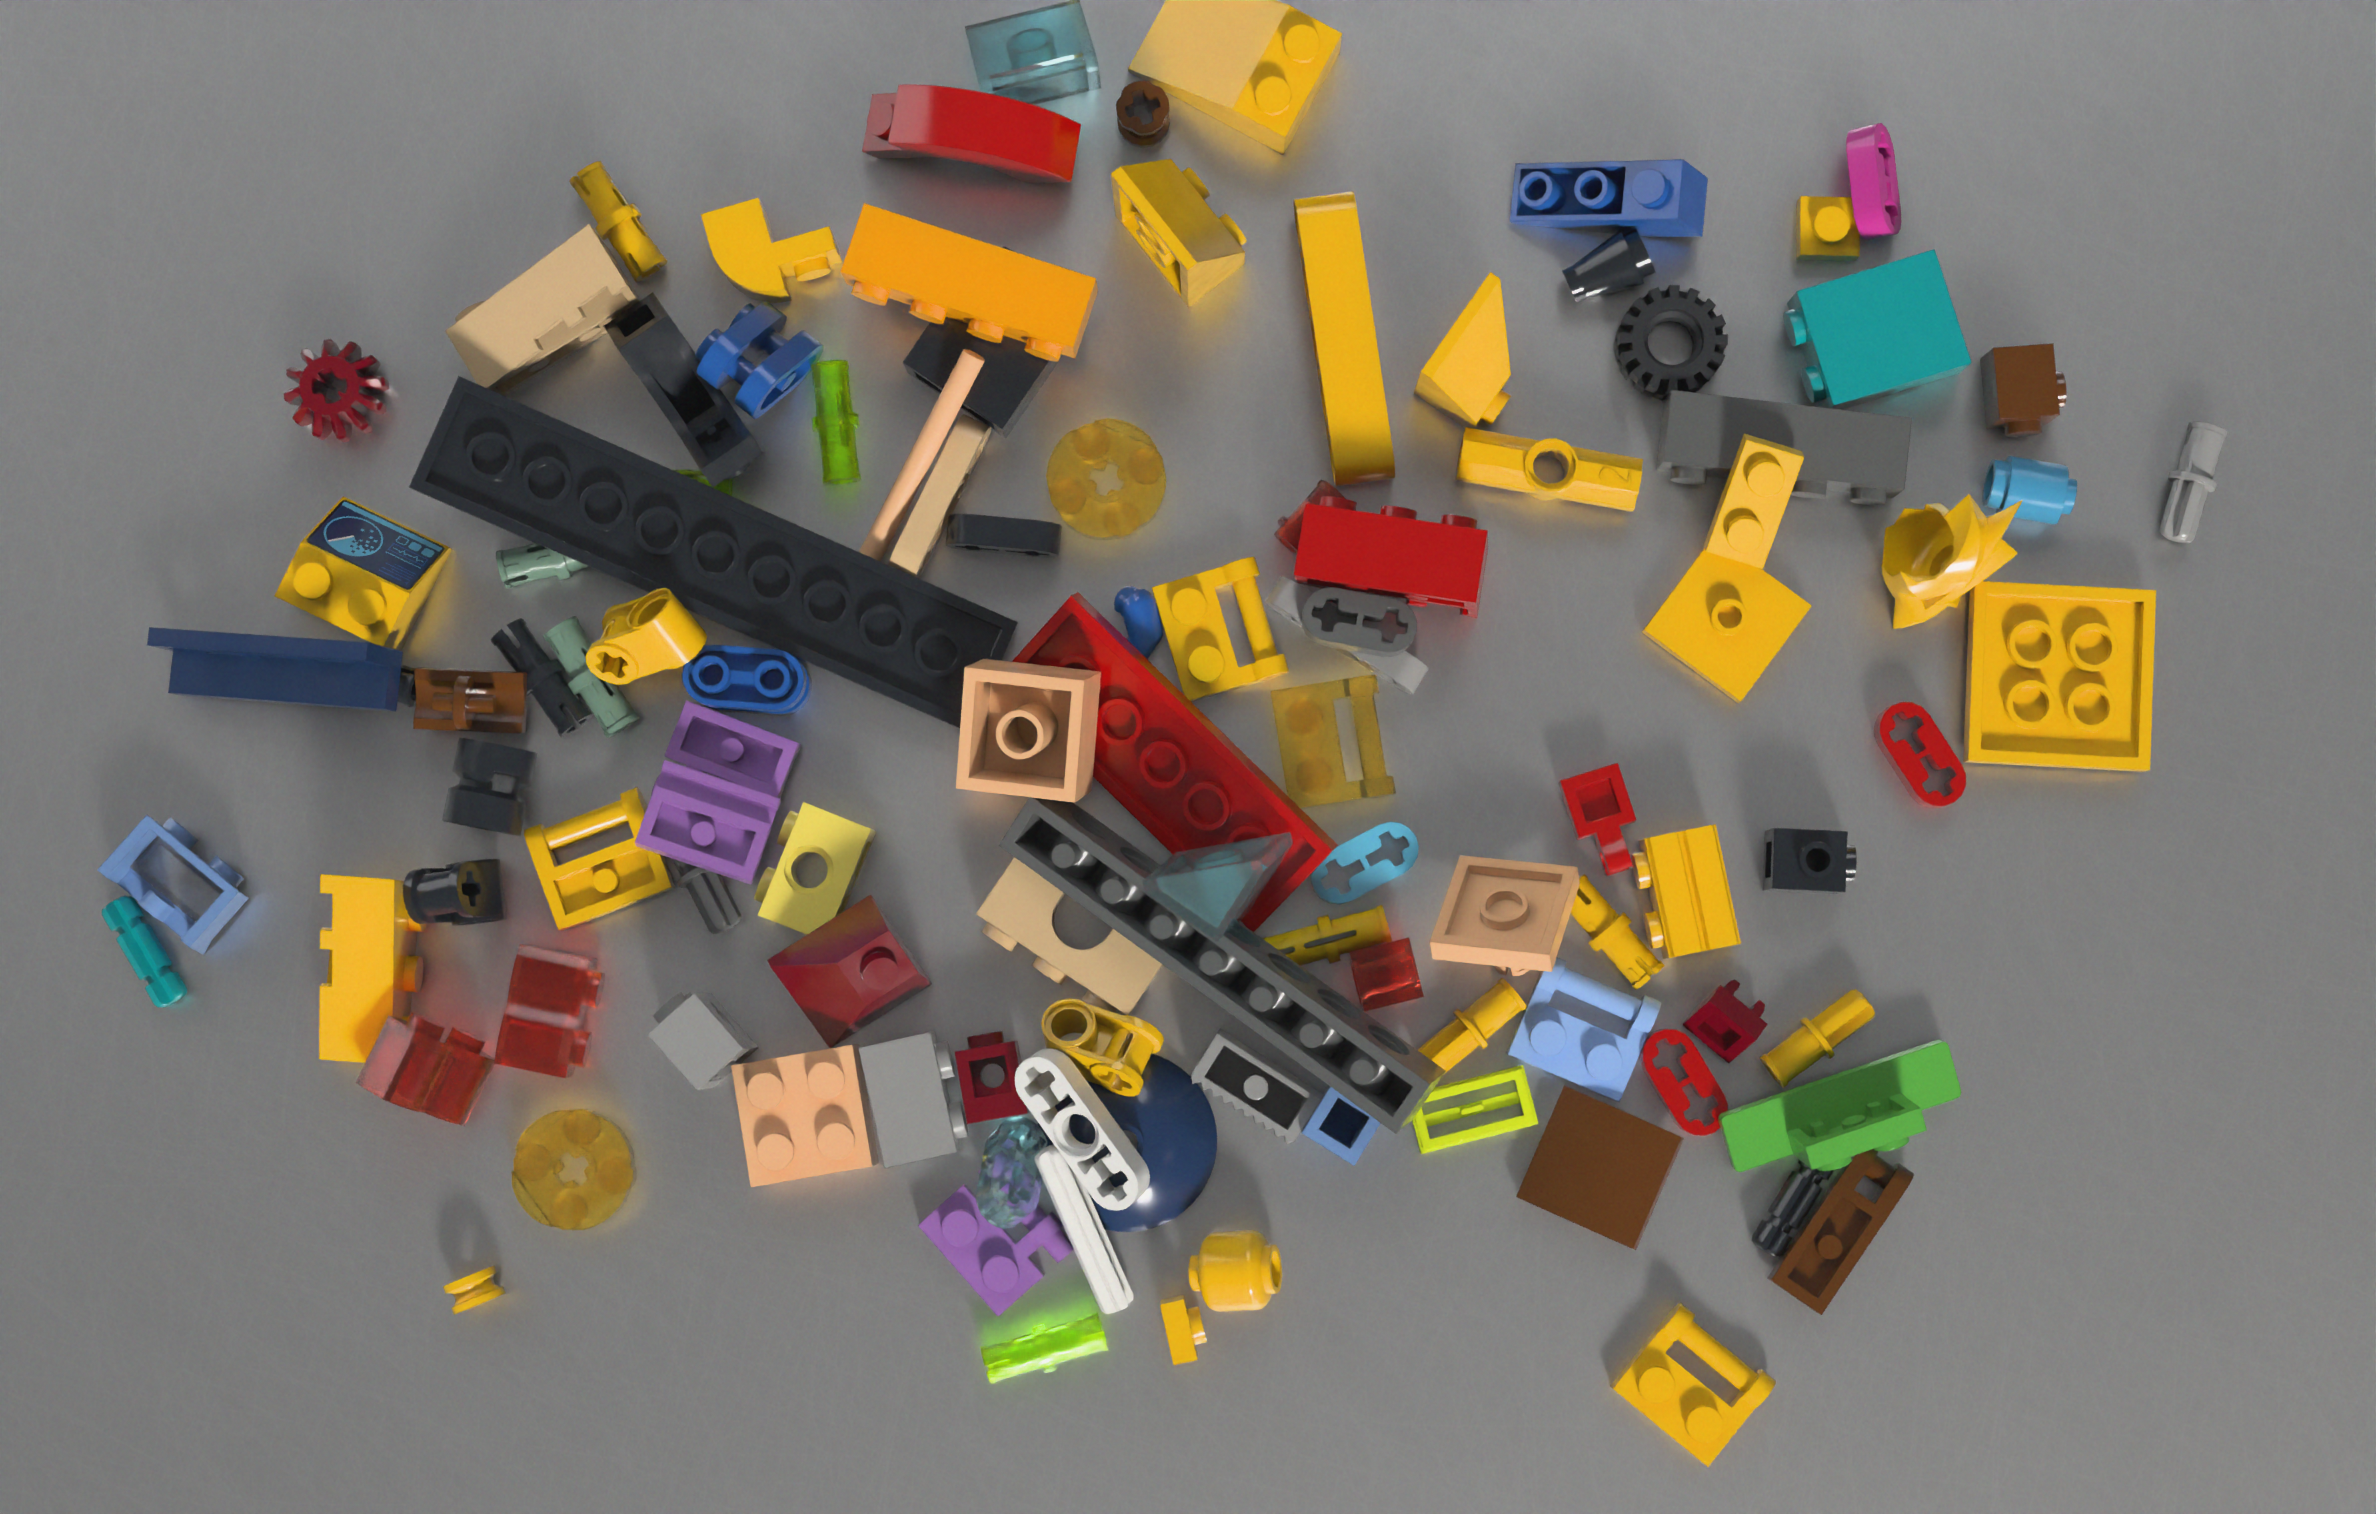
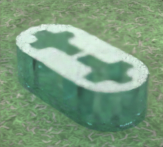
[976,1115,1047,1229]

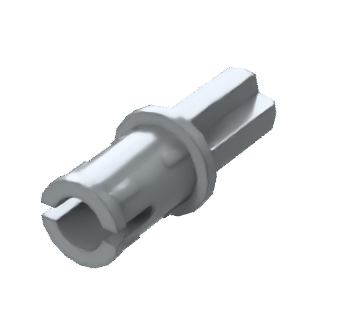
[2160,421,2227,543]

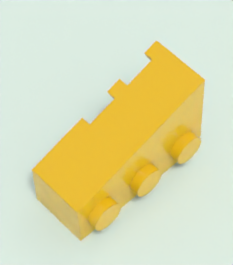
[319,874,427,1065]

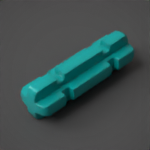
[102,895,187,1008]

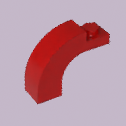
[862,84,1081,183]

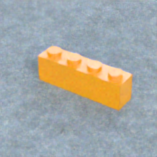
[840,203,1098,362]

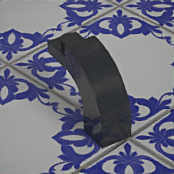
[604,292,763,487]

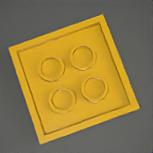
[1963,581,2156,772]

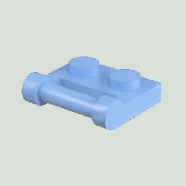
[1506,957,1661,1102]

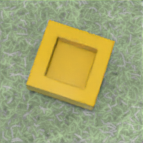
[1796,196,1860,261]
[1160,1295,1207,1365]

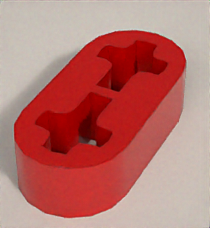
[1874,702,1966,808]
[1639,1029,1728,1136]

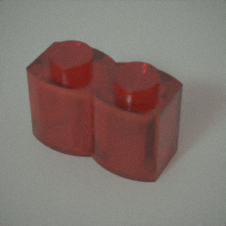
[494,943,605,1078]
[355,1012,497,1126]

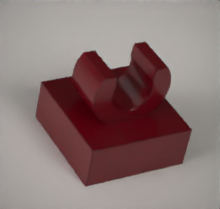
[1682,979,1768,1063]

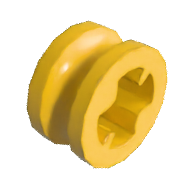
[443,1265,506,1315]

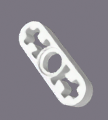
[1015,1048,1150,1211]

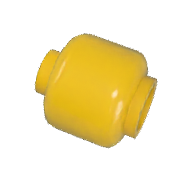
[1188,1230,1282,1312]

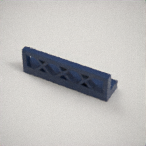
[147,627,403,712]

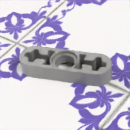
[1265,576,1429,695]

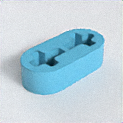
[1310,822,1419,905]

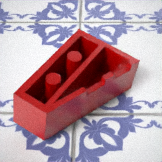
[1294,496,1488,618]

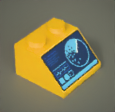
[274,496,452,651]

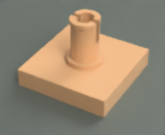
[1429,855,1580,976]

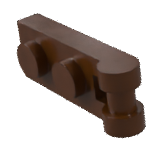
[1767,1149,1914,1315]

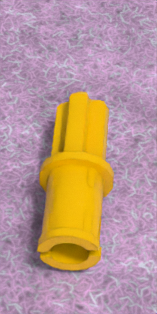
[1417,978,1527,1074]
[1760,989,1875,1088]

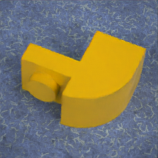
[701,198,842,303]

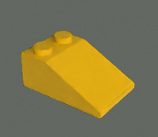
[1128,0,1343,155]
[1111,159,1247,308]

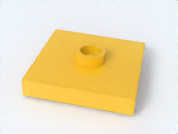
[1642,548,1812,703]

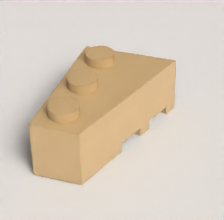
[445,224,640,396]

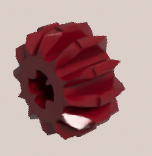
[283,339,389,442]

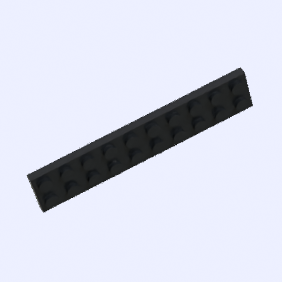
[409,376,1018,729]

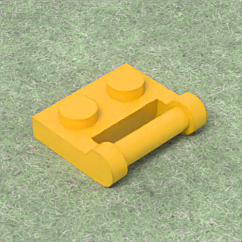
[1152,557,1290,702]
[524,787,675,931]
[1610,1303,1776,1467]

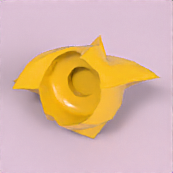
[1881,494,2023,629]

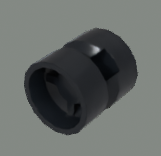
[442,738,538,836]

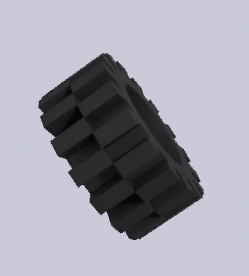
[1614,285,1728,400]

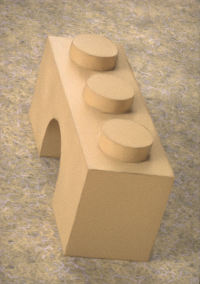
[976,857,1163,1015]

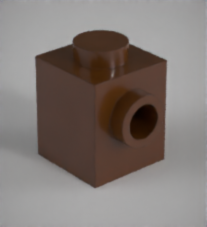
[1980,343,2067,437]

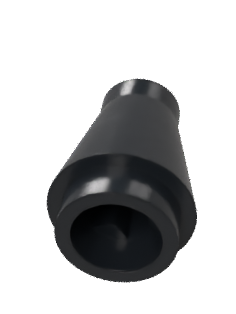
[1562,229,1656,303]

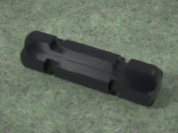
[1752,1160,1834,1257]

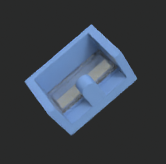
[97,815,249,955]

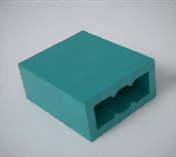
[1783,249,1972,410]

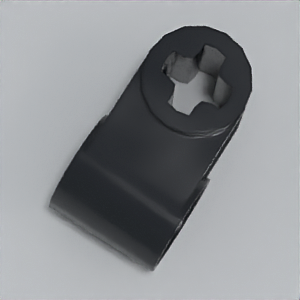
[403,859,507,926]

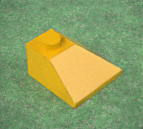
[1414,272,1511,429]

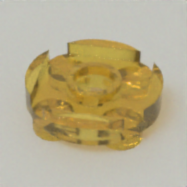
[1046,418,1167,541]
[511,1109,637,1230]

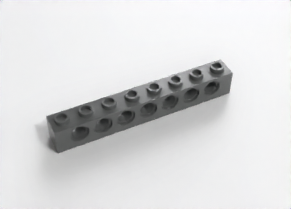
[999,797,1446,1134]

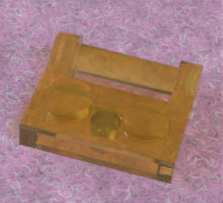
[1270,675,1396,809]

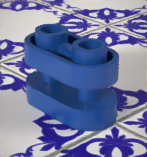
[695,301,824,419]
[682,645,812,716]

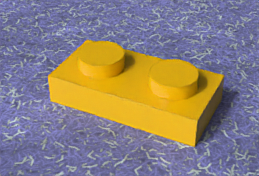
[1704,434,1804,569]

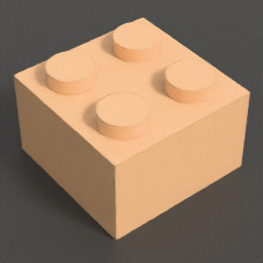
[956,659,1101,802]
[731,1044,879,1187]

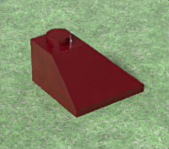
[767,895,932,1048]

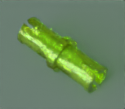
[810,360,861,485]
[981,1312,1109,1385]

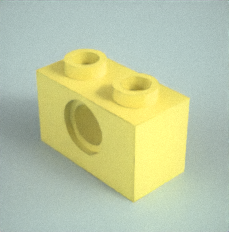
[754,802,876,935]

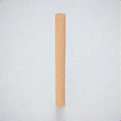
[859,349,985,562]

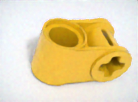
[585,588,707,685]
[1041,998,1164,1096]

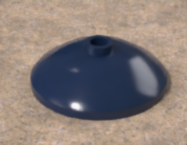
[1036,1054,1217,1232]

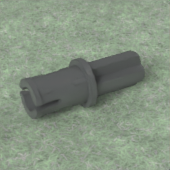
[672,859,742,934]

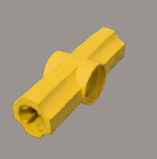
[1455,427,1643,512]

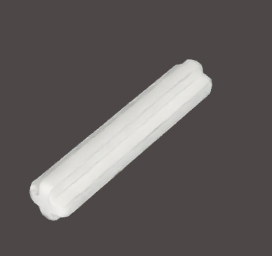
[1035,1144,1134,1314]

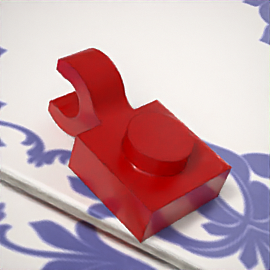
[1558,763,1636,876]

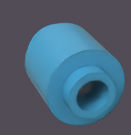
[1982,456,2077,525]

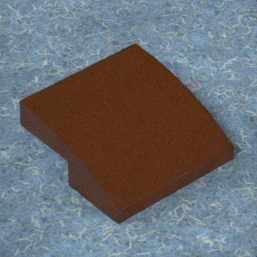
[1516,1085,1684,1250]

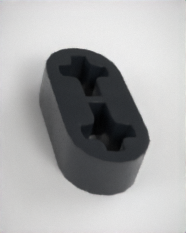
[946,514,1062,557]

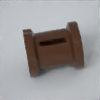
[1116,80,1170,148]

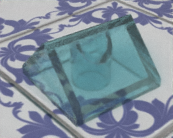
[964,0,1101,105]
[1142,832,1293,942]

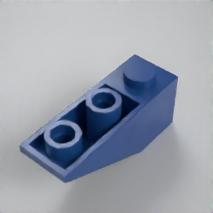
[1510,159,1708,237]

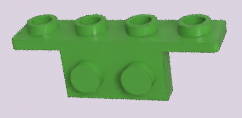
[1718,1039,1961,1172]

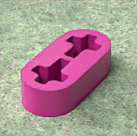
[1846,123,1902,241]

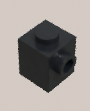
[1763,828,1857,894]

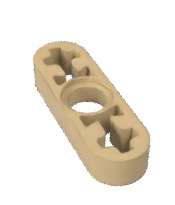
[888,414,991,578]

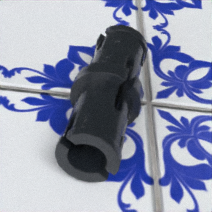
[491,618,593,737]

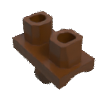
[413,667,527,734]

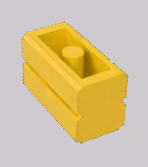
[1631,824,1741,959]

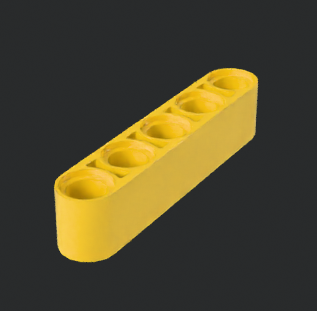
[1293,191,1395,487]

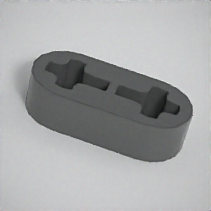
[1301,587,1417,657]

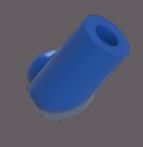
[1114,586,1163,659]

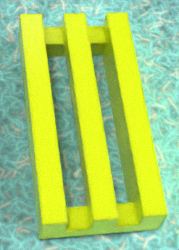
[1412,1065,1539,1154]

